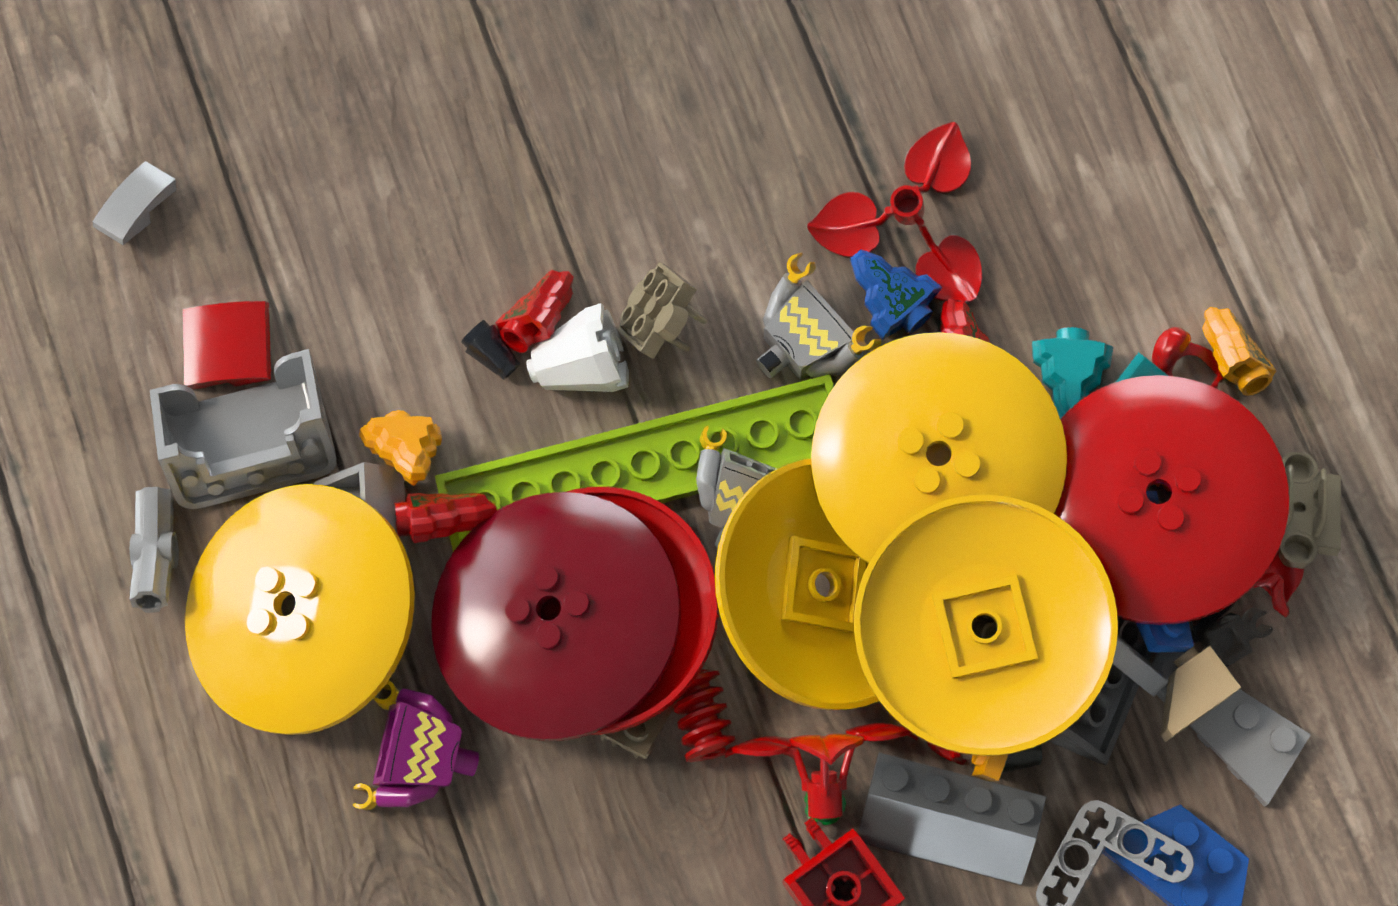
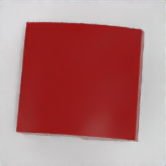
[183,301,271,390]

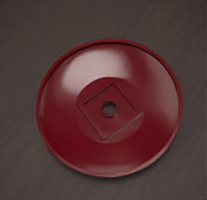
[431,492,681,741]

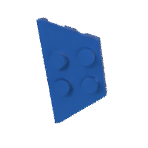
[1095,804,1249,906]

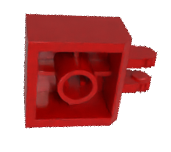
[782,818,905,906]

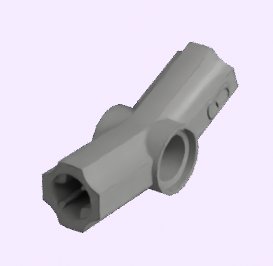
[129,487,179,613]

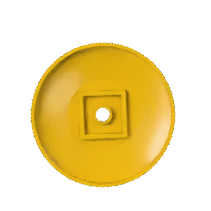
[811,332,1067,564]
[715,458,879,710]
[185,484,415,735]
[854,495,1118,756]

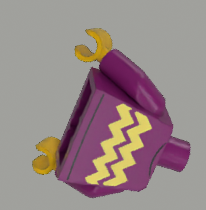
[353,680,479,810]

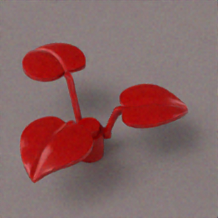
[807,122,982,302]
[725,723,919,819]

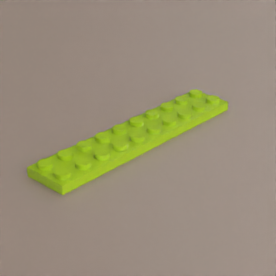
[435,374,834,552]

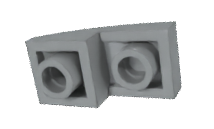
[93,161,176,245]

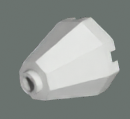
[527,303,629,392]

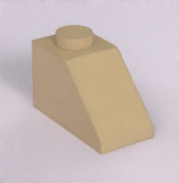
[1160,646,1241,742]

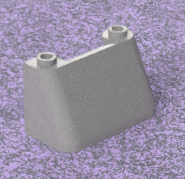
[150,349,336,509]

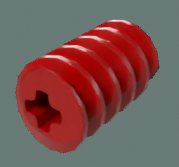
[673,669,736,762]

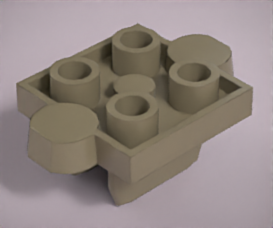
[617,261,707,359]
[1279,452,1341,569]

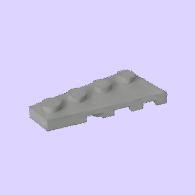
[1152,652,1311,807]

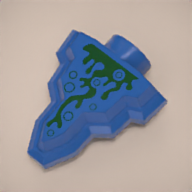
[850,249,942,340]

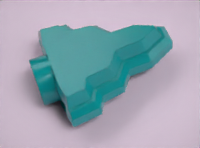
[1032,327,1113,419]

